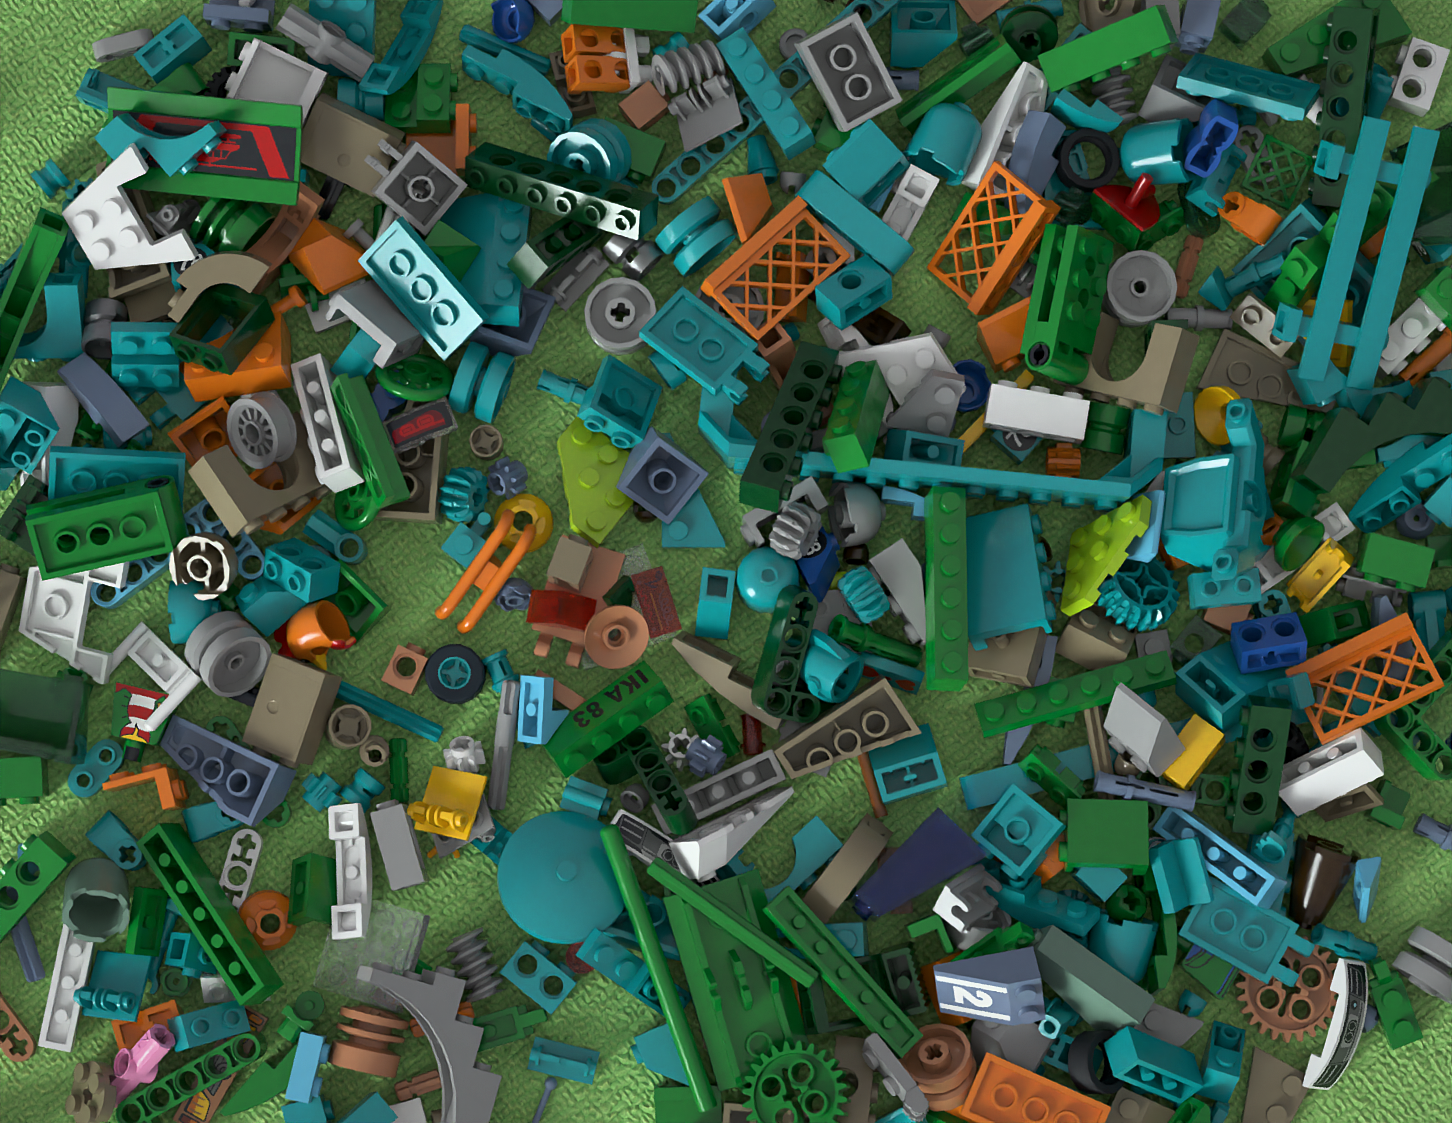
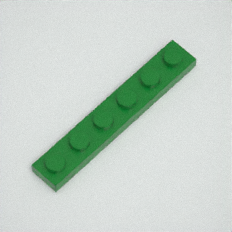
[974,650,1177,738]
[762,886,923,1059]

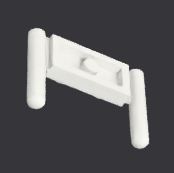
[110,621,202,731]

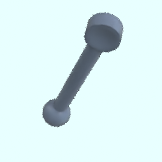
[532,1077,558,1123]

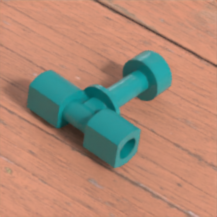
[1038,996,1084,1039]

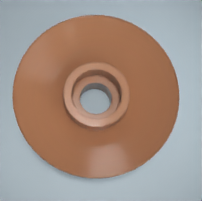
[584,605,649,669]

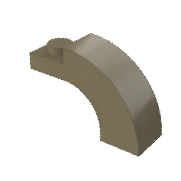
[168,251,272,323]

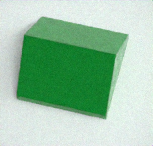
[312,559,391,645]

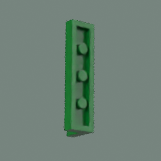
[895,33,1022,135]
[330,373,411,509]

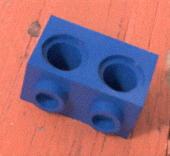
[1230,612,1307,674]

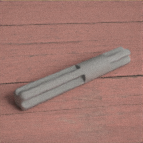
[487,680,520,810]

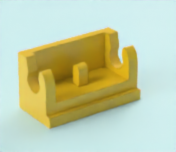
[1286,536,1355,613]
[1161,714,1225,790]

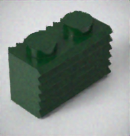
[878,941,931,1017]

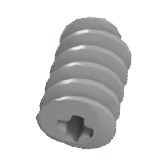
[651,39,725,96]
[1090,66,1138,127]
[446,927,506,1002]

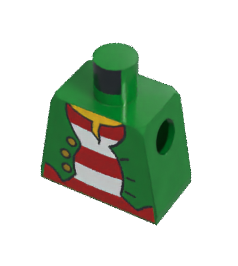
[111,682,180,763]

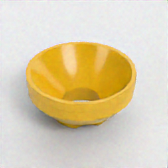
[1194,385,1241,446]
[494,493,554,553]

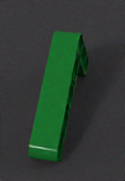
[1374,626,1452,781]
[115,1030,268,1123]

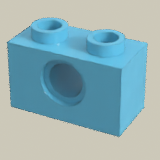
[698,0,777,42]

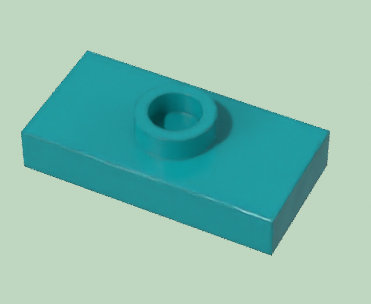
[1163,392,1196,459]

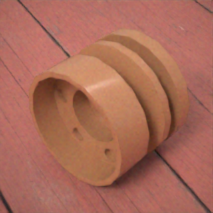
[328,1005,409,1078]

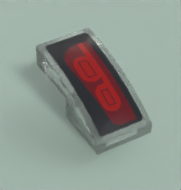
[382,397,458,454]

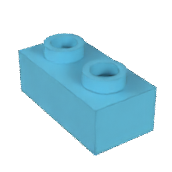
[285,1031,331,1104]

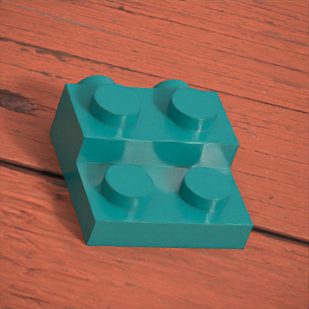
[111,322,180,392]
[577,354,663,448]
[971,784,1066,881]

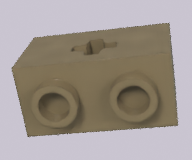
[546,534,594,594]

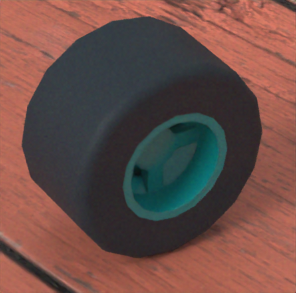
[425,644,486,704]

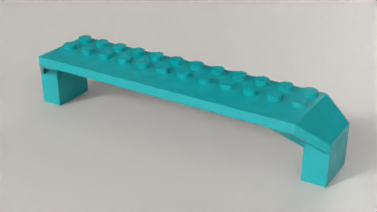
[698,373,1168,512]

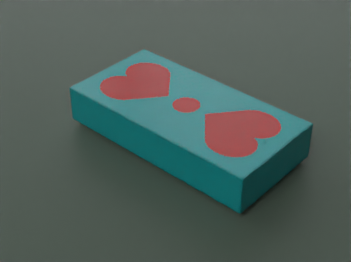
[860,651,925,695]

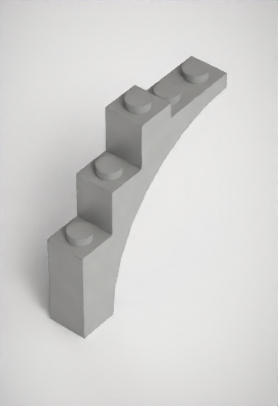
[356,962,502,1123]

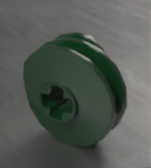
[999,4,1058,64]

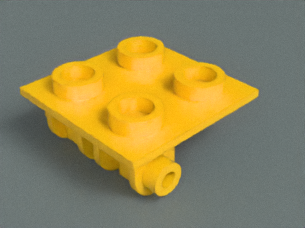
[407,766,488,841]

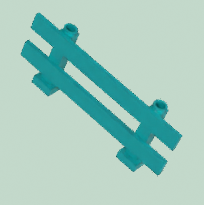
[1271,116,1440,391]

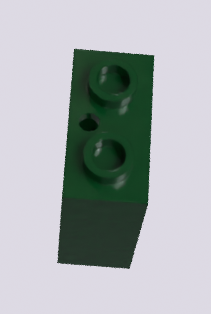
[169,283,275,375]
[796,954,891,1035]

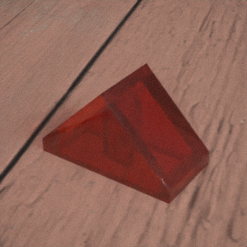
[526,590,597,632]

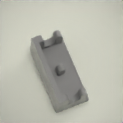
[933,864,1003,932]

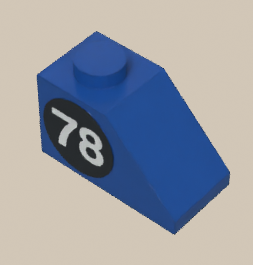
[794,526,841,603]

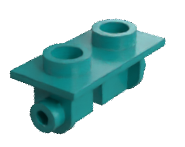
[527,1036,600,1085]

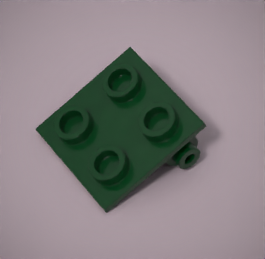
[0,474,69,556]

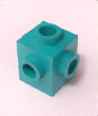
[164,930,217,979]

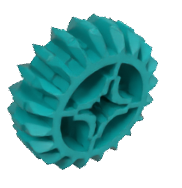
[1097,556,1180,632]

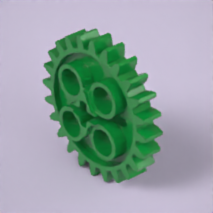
[742,1040,851,1123]

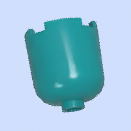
[903,102,982,186]
[1118,118,1197,185]
[735,546,800,613]
[1086,908,1159,984]

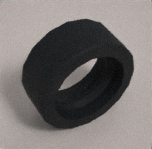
[1054,128,1120,193]
[1068,1030,1125,1094]

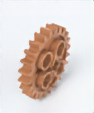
[1234,936,1339,1043]

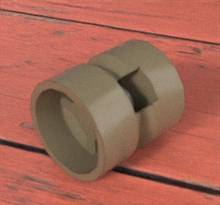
[324,704,372,750]

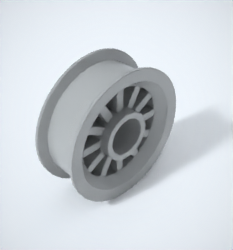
[227,391,297,469]

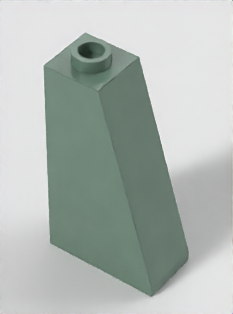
[1027,925,1155,1032]

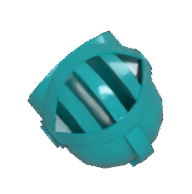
[799,629,864,703]

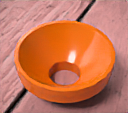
[238,890,297,951]

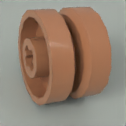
[899,1023,978,1112]

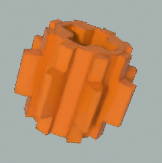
[1045,442,1081,478]

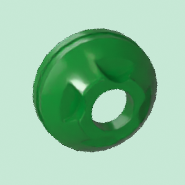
[1272,516,1325,571]

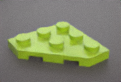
[557,416,635,549]
[1061,494,1152,617]

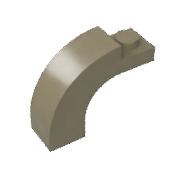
[802,813,893,924]

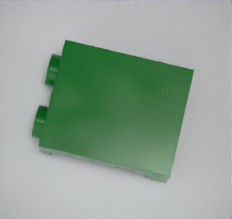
[1058,798,1149,875]

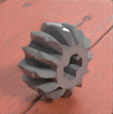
[769,501,822,560]

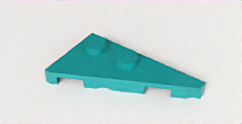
[662,433,725,548]

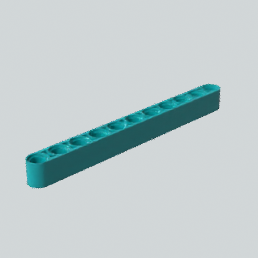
[651,0,903,205]
[959,708,1314,810]

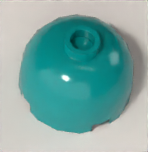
[168,580,221,644]

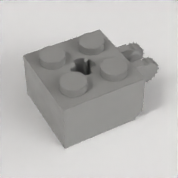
[364,139,468,236]

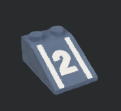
[933,946,1046,1026]

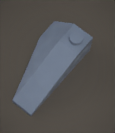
[160,714,297,827]

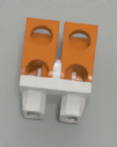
[561,24,653,94]

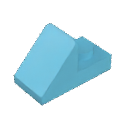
[517,675,569,744]

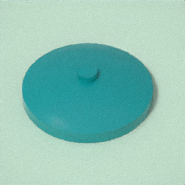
[497,811,625,944]

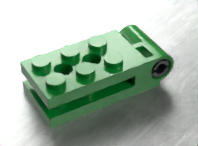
[1020,224,1114,386]
[25,475,189,581]

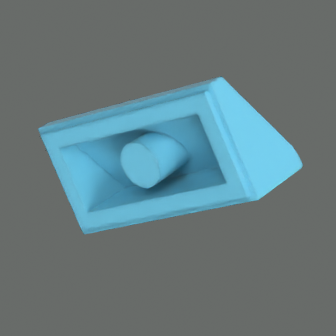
[1125,490,1166,563]
[1352,857,1382,923]

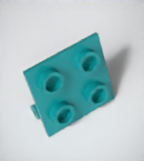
[73,950,153,1022]

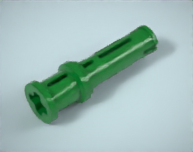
[828,614,923,667]

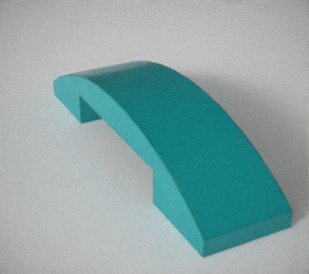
[358,0,443,95]

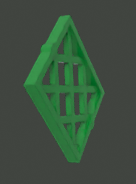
[1240,134,1312,211]

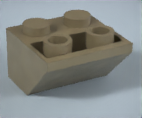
[1055,598,1138,671]

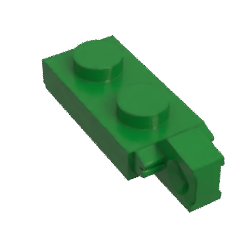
[950,921,1035,962]
[1368,956,1423,1050]
[472,1004,548,1053]

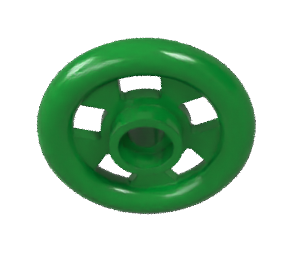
[375,353,454,402]
[334,471,381,531]

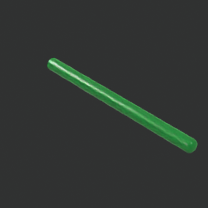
[600,824,718,1112]

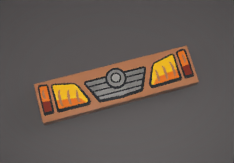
[172,1005,269,1123]

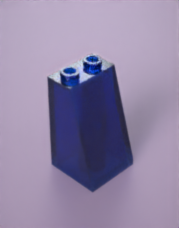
[851,807,986,922]

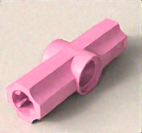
[109,1024,176,1108]

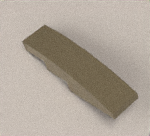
[671,630,786,730]

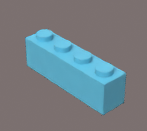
[1153,807,1287,909]

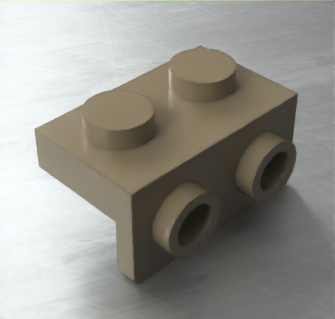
[1230,293,1299,358]

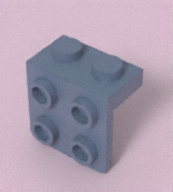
[203,0,276,33]

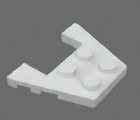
[62,143,198,270]
[838,332,966,445]
[18,561,130,684]

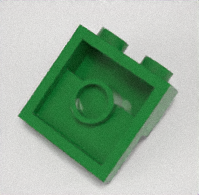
[385,63,458,134]

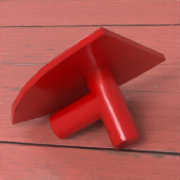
[1093,172,1160,232]

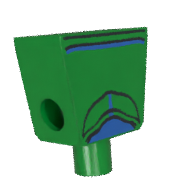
[1177,926,1240,1000]

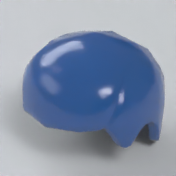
[491,0,535,43]
[953,359,992,413]

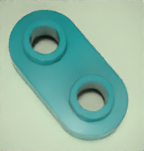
[68,739,125,798]

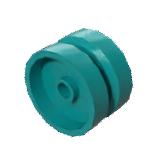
[547,118,632,183]
[655,196,738,277]
[448,341,516,424]

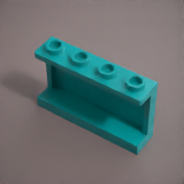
[966,503,1056,651]

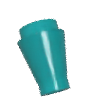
[747,135,779,185]

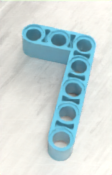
[91,499,265,609]

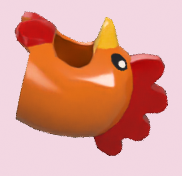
[274,600,357,670]

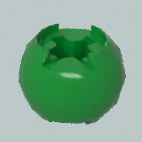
[1105,883,1148,924]

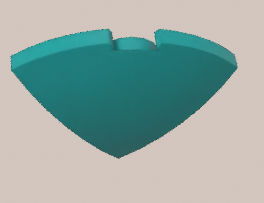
[1050,89,1124,133]

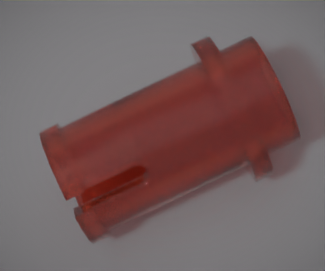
[740,714,766,755]

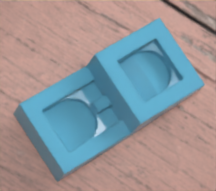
[880,486,925,521]

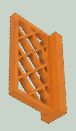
[926,161,1061,315]
[700,195,851,343]
[1285,612,1444,745]

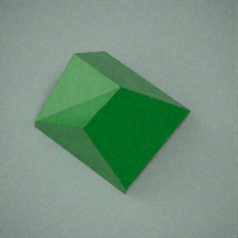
[424,219,481,282]

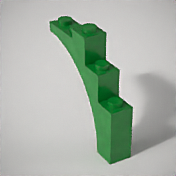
[1262,169,1440,313]
[0,207,69,391]

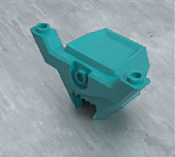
[1160,398,1274,581]

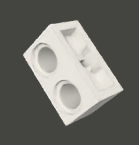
[1386,37,1450,117]

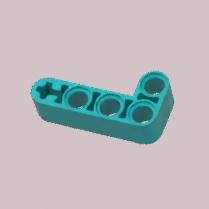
[794,170,915,276]

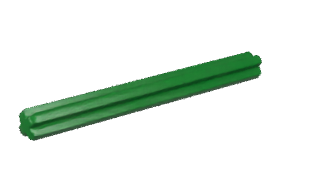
[647,857,819,988]

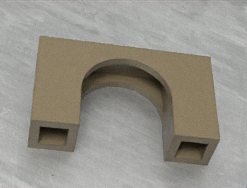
[1053,312,1200,416]
[188,411,332,537]

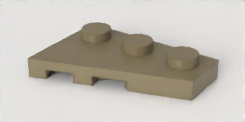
[1240,1046,1309,1123]

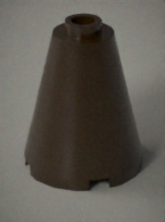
[1288,834,1362,930]

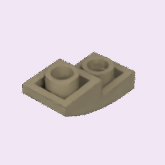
[549,50,597,119]

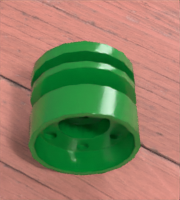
[189,197,276,252]

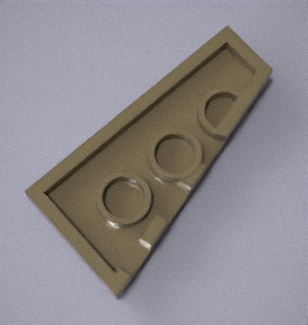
[1196,329,1336,414]

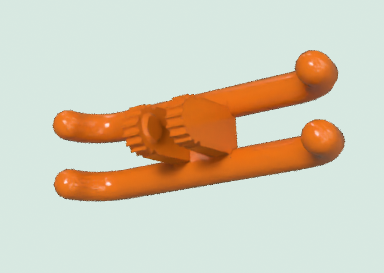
[435,509,537,634]

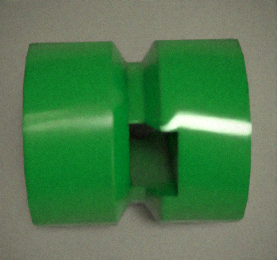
[1080,402,1131,455]
[1277,403,1326,447]

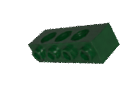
[506,217,609,289]
[1224,695,1292,835]

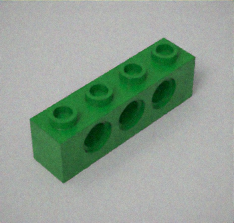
[0,831,77,944]

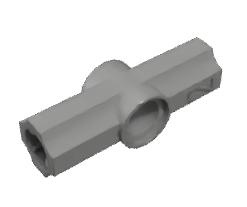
[275,3,375,82]

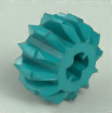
[438,466,490,523]
[838,566,890,624]

